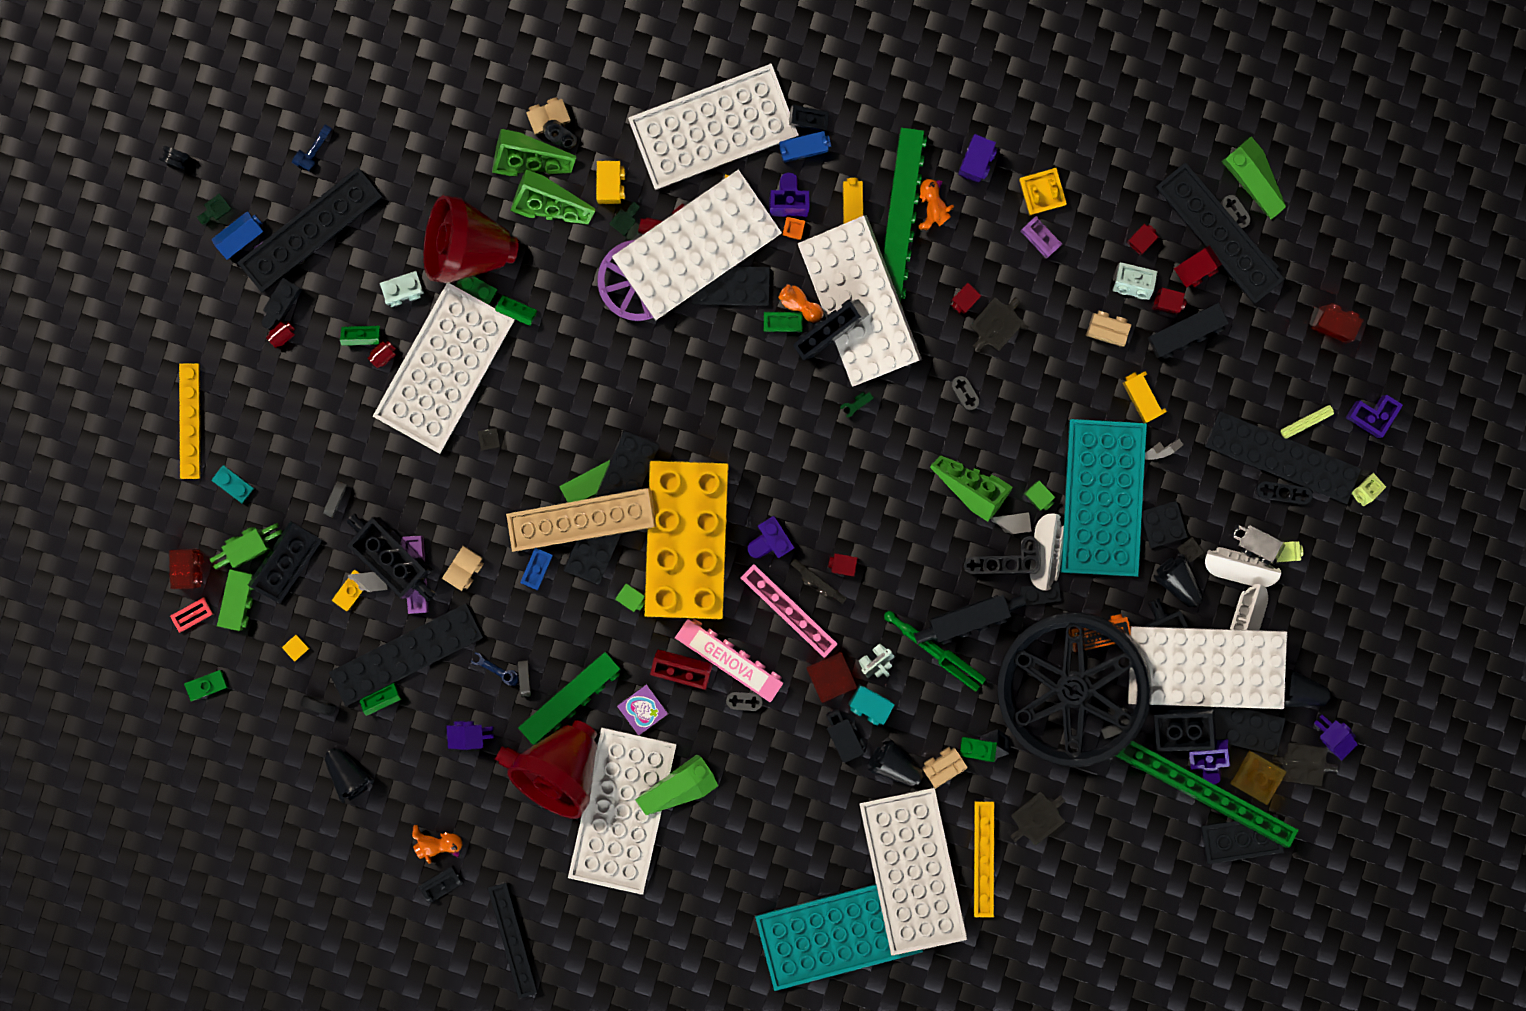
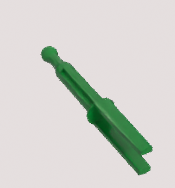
[884,611,986,692]

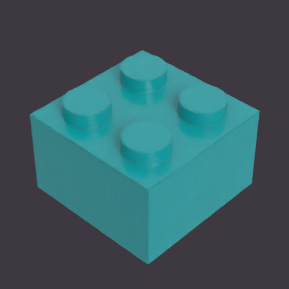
[848,684,895,726]

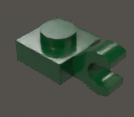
[840,392,874,418]

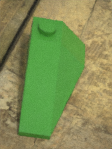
[492,129,576,176]
[1222,137,1286,219]
[510,170,595,224]
[930,455,1013,522]
[635,755,718,815]

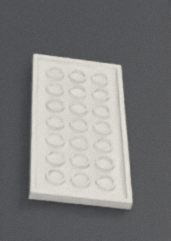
[628,64,799,190]
[612,170,782,320]
[798,215,922,387]
[373,283,515,454]
[1128,626,1287,709]
[568,727,677,895]
[859,788,967,956]

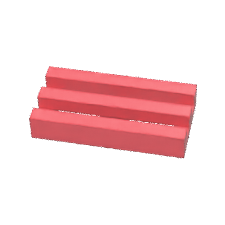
[170,597,214,633]

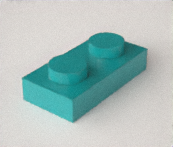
[211,465,255,504]

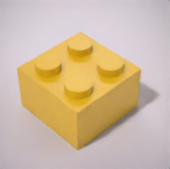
[596,161,625,204]

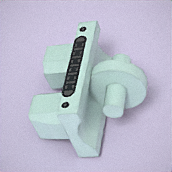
[859,644,895,678]

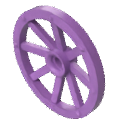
[597,240,653,321]

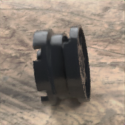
[158,145,189,169]

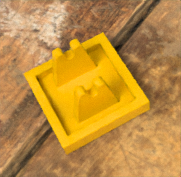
[1019,168,1067,216]

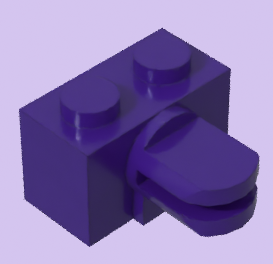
[769,173,809,217]
[748,516,794,558]
[1314,715,1358,761]
[447,721,494,750]
[1189,739,1230,784]

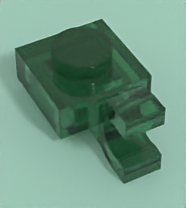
[197,193,232,225]
[609,202,641,236]

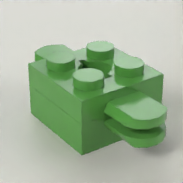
[210,523,282,570]

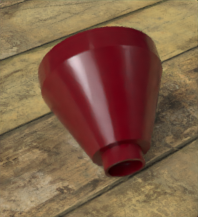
[423,195,518,283]
[507,720,597,819]

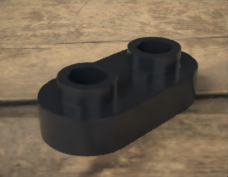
[543,120,577,150]

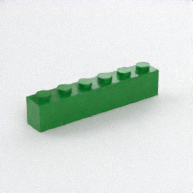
[518,651,621,745]

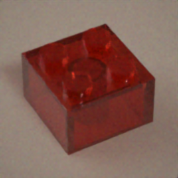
[1311,303,1363,343]
[169,549,204,589]
[806,651,857,703]

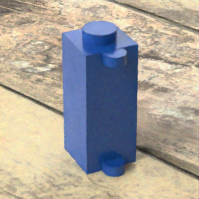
[779,131,831,163]
[211,211,263,259]

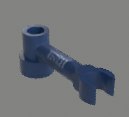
[292,124,332,171]
[470,652,519,686]

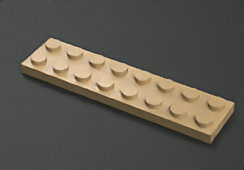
[506,488,657,552]

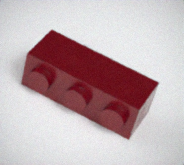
[650,649,713,690]

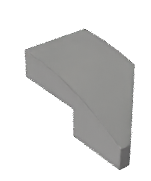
[1145,439,1183,460]
[991,512,1031,534]
[348,572,387,592]

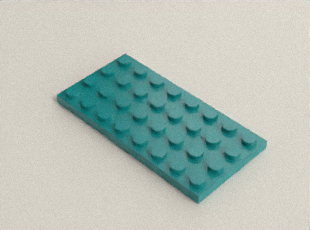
[1061,419,1147,577]
[755,884,923,991]

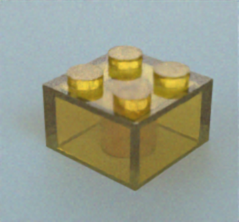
[1231,751,1286,805]

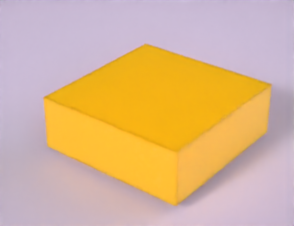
[282,634,310,662]

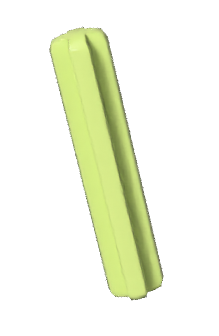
[1280,405,1334,439]

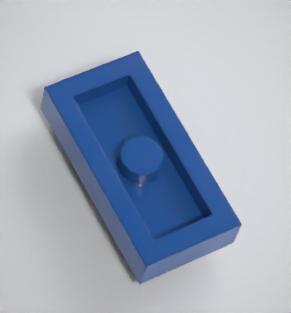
[520,548,553,590]

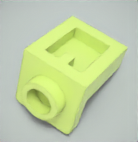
[1352,473,1386,506]
[1277,541,1303,562]

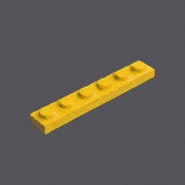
[179,363,201,479]
[974,801,994,917]

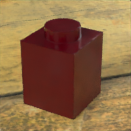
[1126,224,1158,255]
[951,283,981,314]
[828,553,857,576]

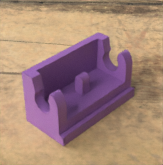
[1021,217,1062,259]

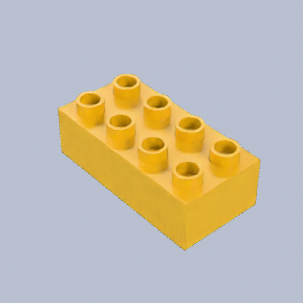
[645,461,728,619]

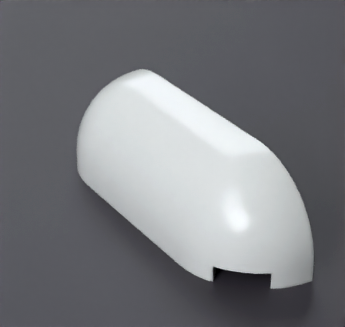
[1030,514,1064,590]
[1205,547,1281,587]
[1230,584,1268,630]

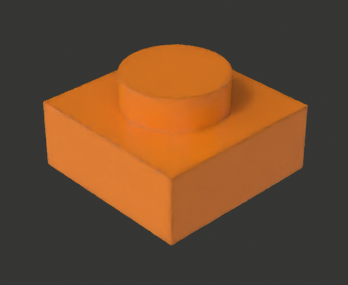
[782,217,805,240]

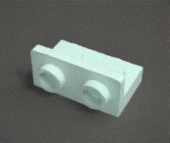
[1113,262,1157,300]
[380,271,424,307]

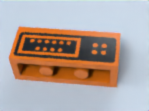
[1070,614,1131,652]

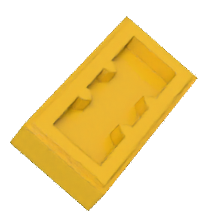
[332,569,363,612]

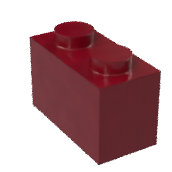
[1174,245,1222,288]
[1153,288,1187,315]

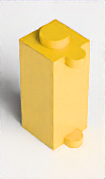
[843,178,863,224]
[1123,371,1167,423]

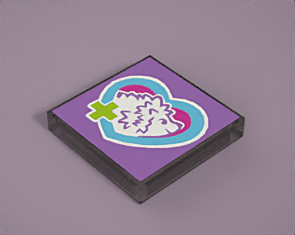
[616,683,669,736]

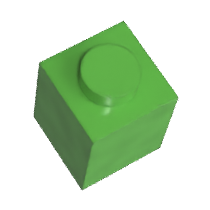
[1024,481,1055,511]
[615,583,645,612]

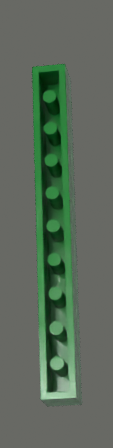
[883,128,927,309]
[1115,741,1298,848]

